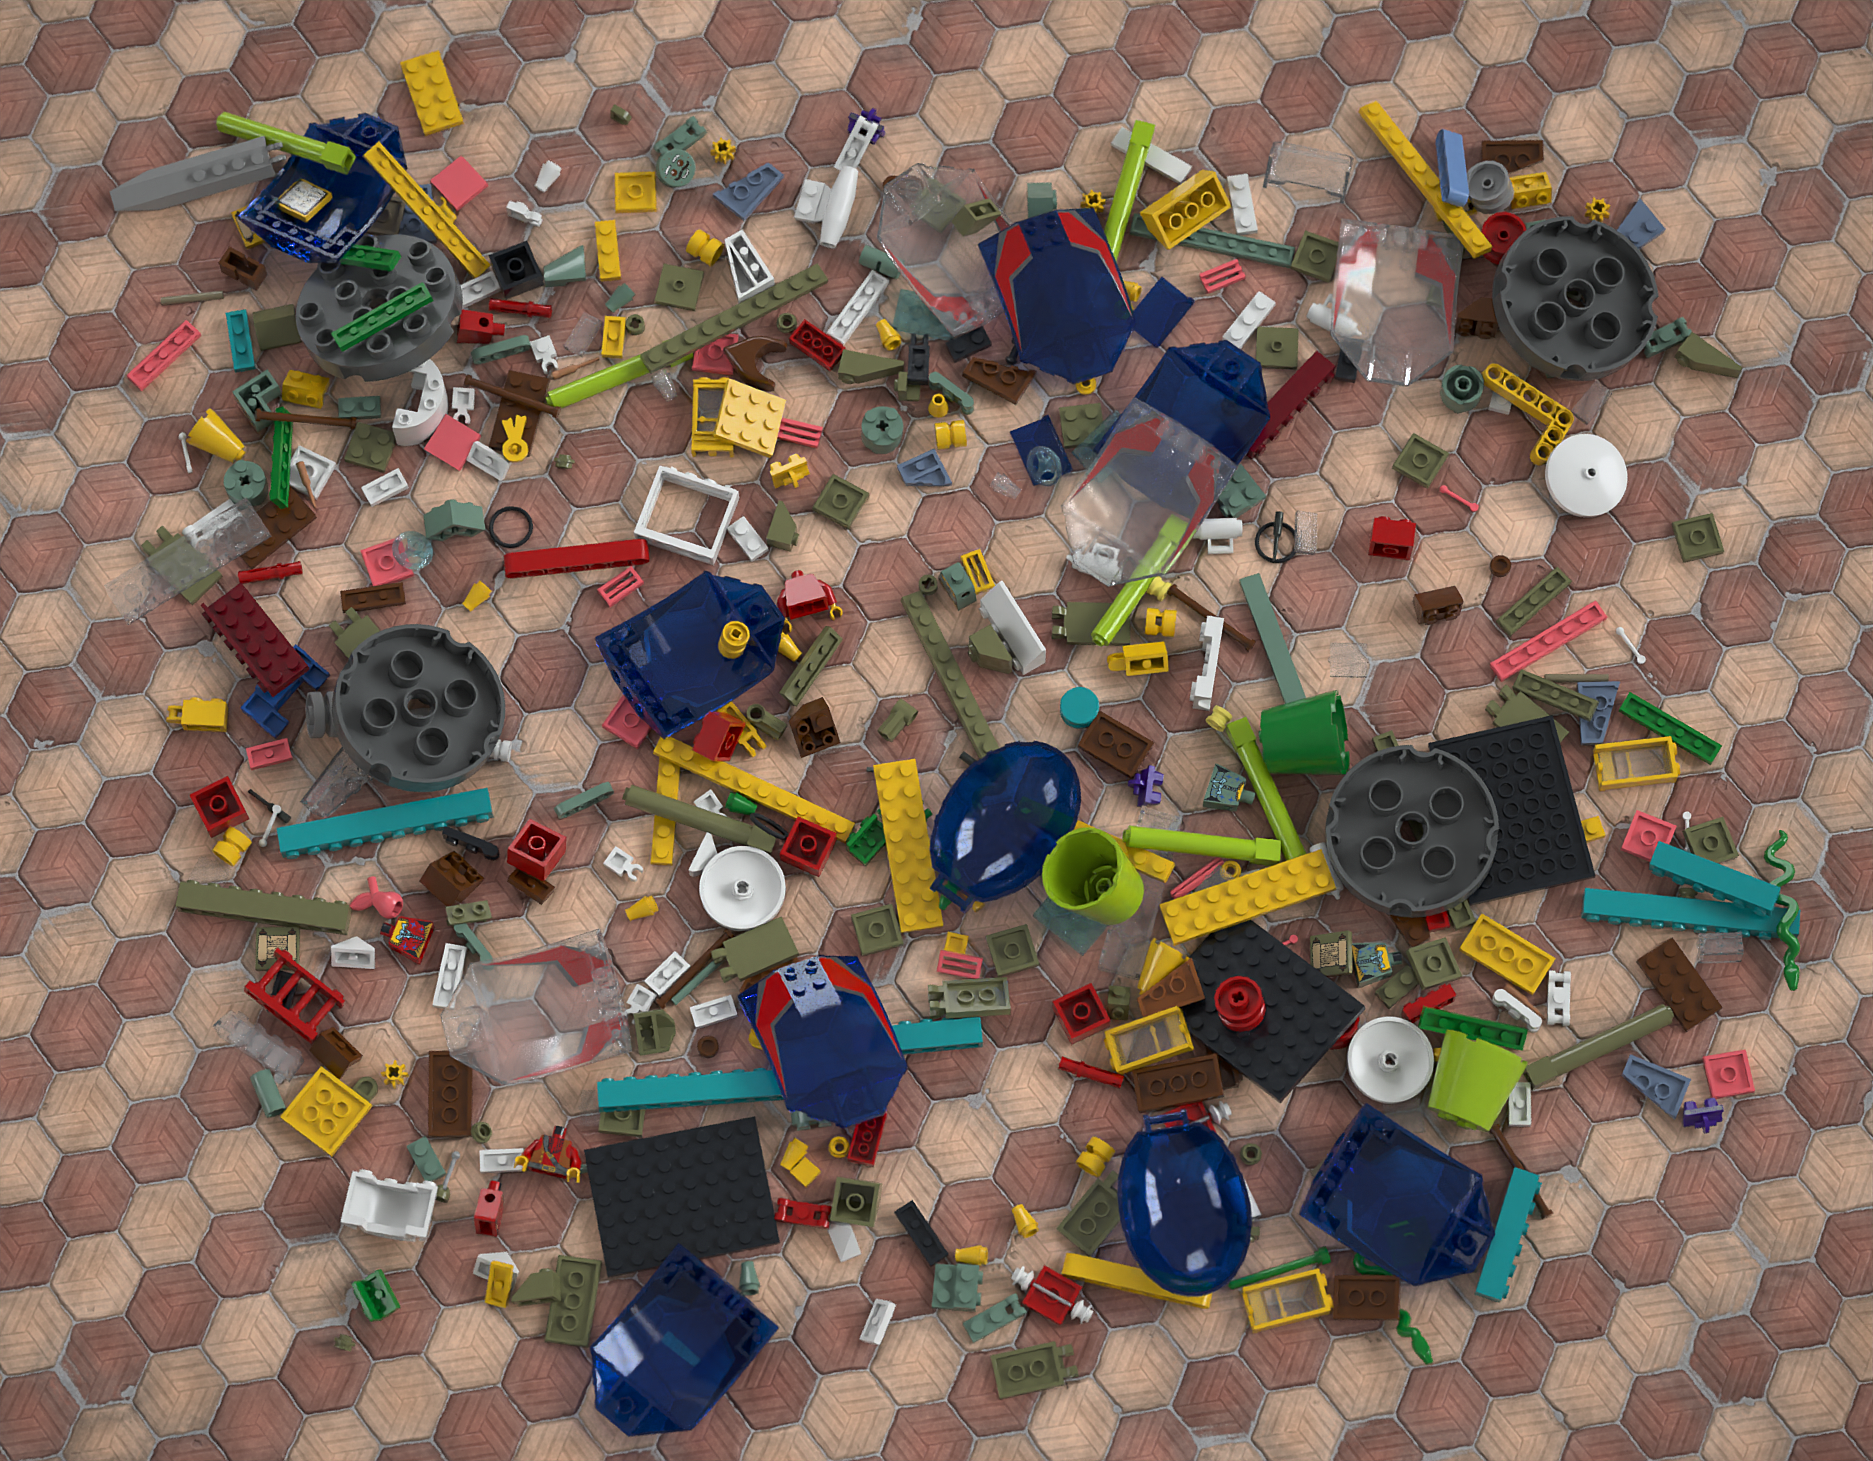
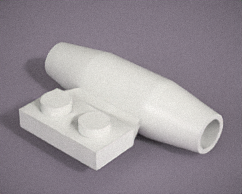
[794,166,858,248]

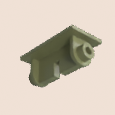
[445,900,492,927]

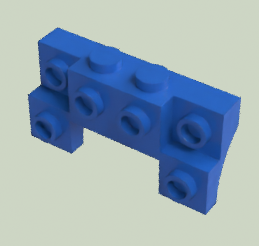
[241,644,330,739]

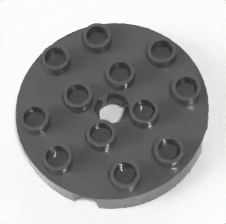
[1492,216,1659,381]
[296,234,463,382]
[332,624,505,792]
[1325,745,1499,918]

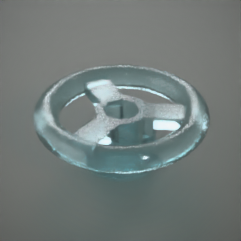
[1027,446,1062,486]
[392,531,433,570]

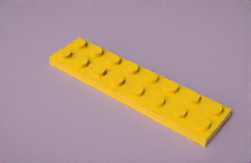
[873,759,944,933]
[1159,849,1336,946]

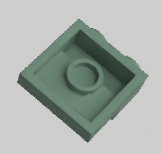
[1213,464,1266,518]
[932,1263,983,1312]

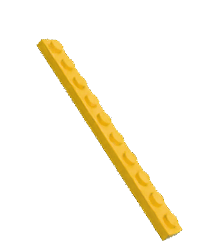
[1359,100,1492,258]
[653,733,855,844]

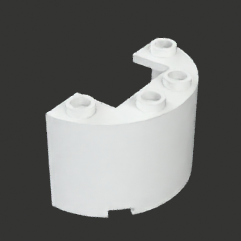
[392,359,449,446]
[341,1169,438,1242]

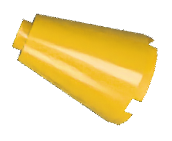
[186,408,246,463]
[1137,937,1190,995]

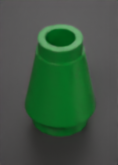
[724,792,757,816]

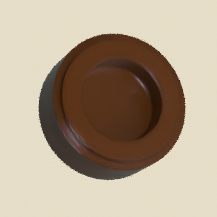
[1490,555,1511,577]
[697,1036,719,1058]

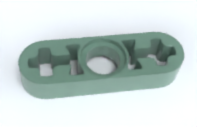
[471,335,531,364]
[554,782,614,819]

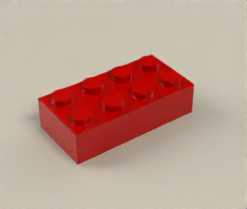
[789,319,846,372]
[1401,984,1456,1023]
[847,1107,887,1168]

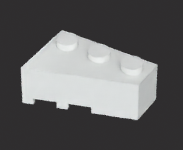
[725,230,775,303]

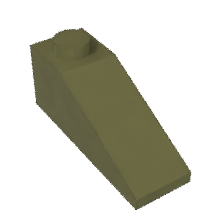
[1675,332,1743,378]
[838,349,905,384]

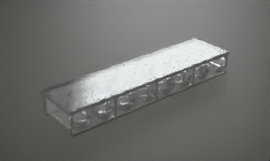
[104,498,271,625]
[1098,805,1184,980]

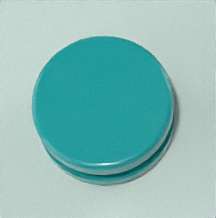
[1060,687,1099,729]

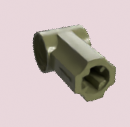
[877,698,919,743]
[746,704,788,741]

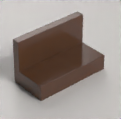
[309,1027,363,1080]

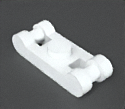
[1547,970,1571,1026]
[1492,989,1542,1033]

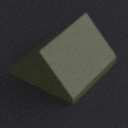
[253,304,301,351]

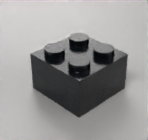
[489,240,544,300]

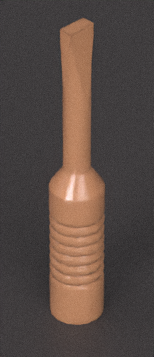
[551,357,599,380]
[296,461,316,509]
[1503,982,1546,1021]

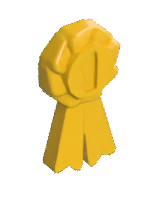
[502,415,528,463]

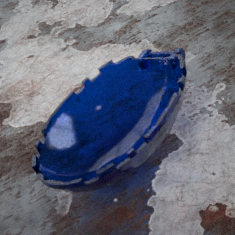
[930,741,1081,914]
[1117,1108,1252,1297]

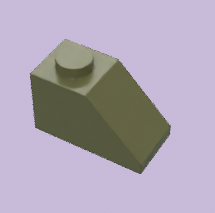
[951,198,1002,237]
[766,500,800,552]
[512,1268,561,1306]

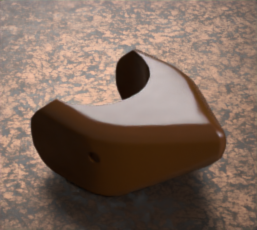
[723,336,787,392]

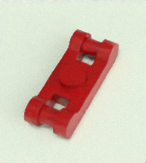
[774,1198,832,1229]

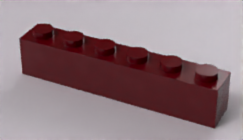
[1233,350,1335,459]

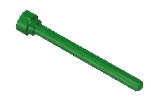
[1228,1246,1331,1290]

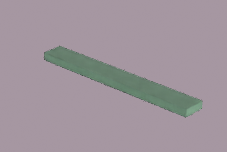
[1130,213,1295,268]
[1239,573,1306,703]

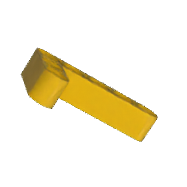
[1481,364,1574,466]

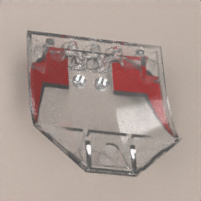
[877,163,1052,337]
[1330,218,1463,387]
[1061,397,1238,587]
[440,928,632,1085]

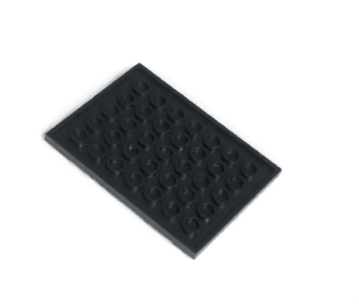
[1428,715,1595,906]
[1180,920,1366,1104]
[584,1116,780,1278]

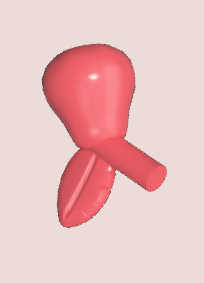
[350,876,403,919]

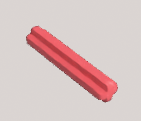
[1170,857,1224,899]

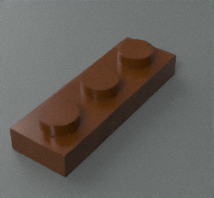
[340,582,406,613]

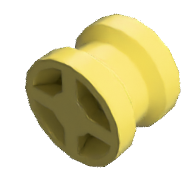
[1147,575,1172,602]
[1205,705,1232,732]

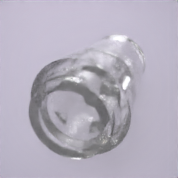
[651,369,678,402]
[989,472,1022,500]

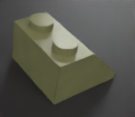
[967,624,1012,674]
[830,1176,883,1227]

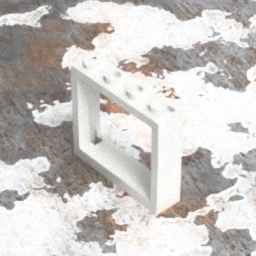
[634,466,739,565]

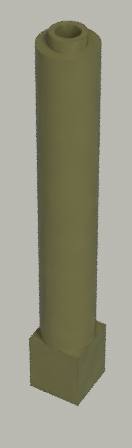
[622,785,776,855]
[1523,1004,1674,1091]

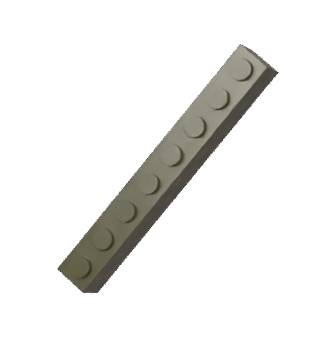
[175,880,352,935]

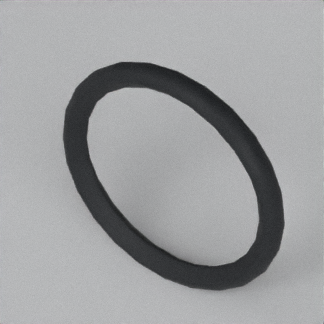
[489,506,533,548]
[1255,522,1299,563]
[750,813,789,840]

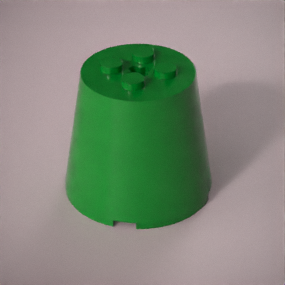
[1258,690,1350,775]

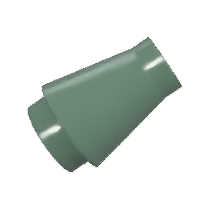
[605,283,635,313]
[739,1261,761,1296]

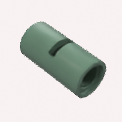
[859,245,905,279]
[250,1069,286,1118]

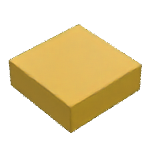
[944,932,969,954]
[790,1157,821,1188]

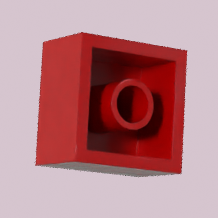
[1368,516,1416,561]
[692,711,746,761]
[190,776,250,838]
[780,816,837,877]
[507,819,567,882]
[1052,983,1111,1045]

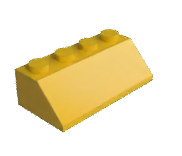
[1140,170,1231,250]

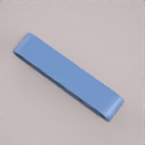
[1436,129,1469,207]

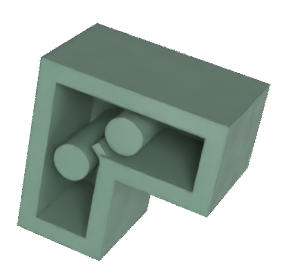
[1027,183,1057,237]
[232,369,282,432]
[423,499,485,541]

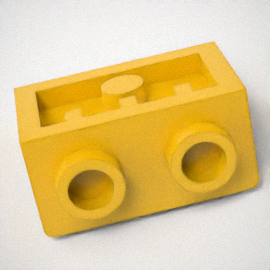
[1509,172,1552,209]

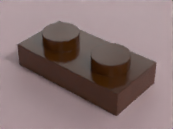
[507,868,555,905]

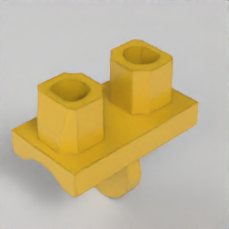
[770,453,810,489]

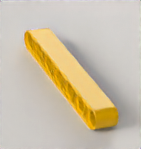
[1061,1253,1214,1309]

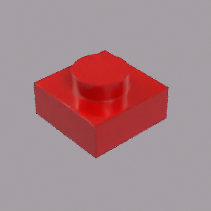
[1425,911,1450,933]

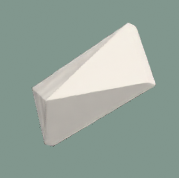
[689,832,718,877]
[331,936,375,969]
[827,1220,861,1262]
[473,1252,519,1290]

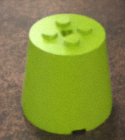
[1042,827,1144,925]
[1427,1030,1528,1132]

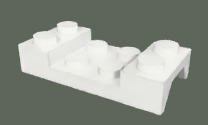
[1189,616,1224,711]

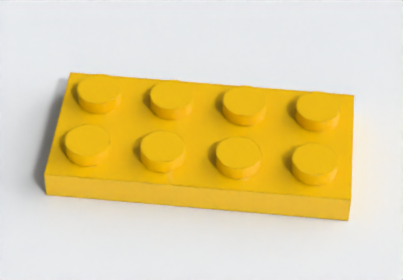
[400,50,464,136]
[1459,913,1556,995]

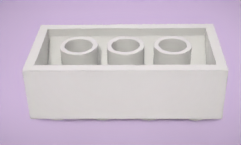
[979,581,1046,675]

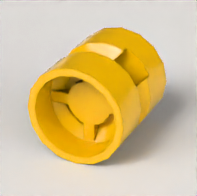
[686,229,725,267]
[934,420,967,450]
[1145,608,1177,637]
[718,621,750,659]
[212,826,252,867]
[1076,1136,1115,1178]

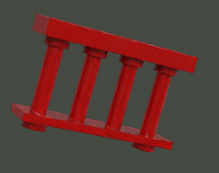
[244,948,345,1045]

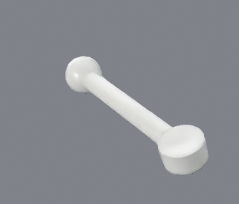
[179,432,192,473]
[1616,627,1646,664]
[259,805,282,847]
[1682,812,1691,853]

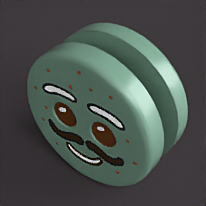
[655,149,696,188]

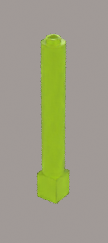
[216,112,356,175]
[1096,120,1155,267]
[545,339,694,409]
[1091,514,1188,647]
[1226,717,1307,861]
[1122,825,1281,866]

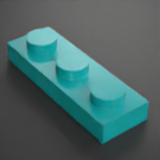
[226,309,256,373]

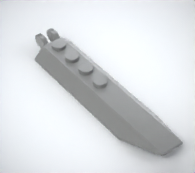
[109,136,286,211]

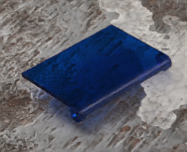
[1124,276,1195,348]
[1010,415,1073,486]

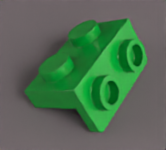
[846,814,886,866]
[351,1269,401,1322]

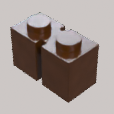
[218,246,268,291]

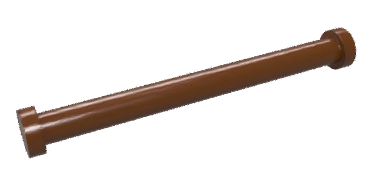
[464,374,561,419]
[255,409,356,430]
[1167,584,1256,652]
[654,928,735,1009]
[1489,1124,1553,1220]

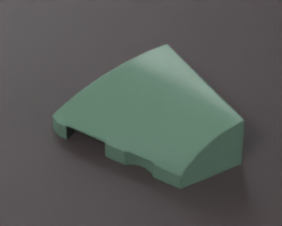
[544,245,586,287]

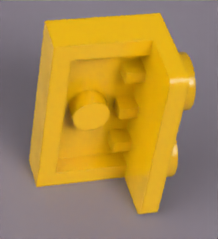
[282,370,330,409]

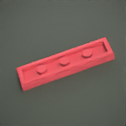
[126,320,202,391]

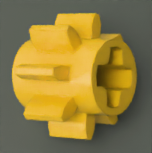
[710,137,736,164]
[1080,190,1106,217]
[1585,197,1610,222]
[381,1060,409,1089]

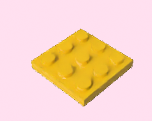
[713,379,786,458]
[280,1066,372,1157]

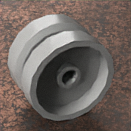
[1467,161,1514,214]
[305,691,337,738]

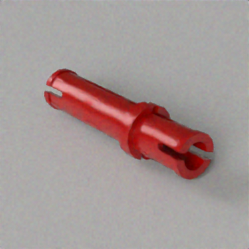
[489,298,552,318]
[238,561,303,584]
[1058,1056,1124,1089]

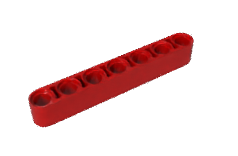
[503,539,650,579]

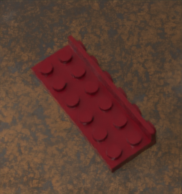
[201,583,310,697]

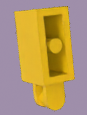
[1107,641,1169,676]
[166,697,229,732]

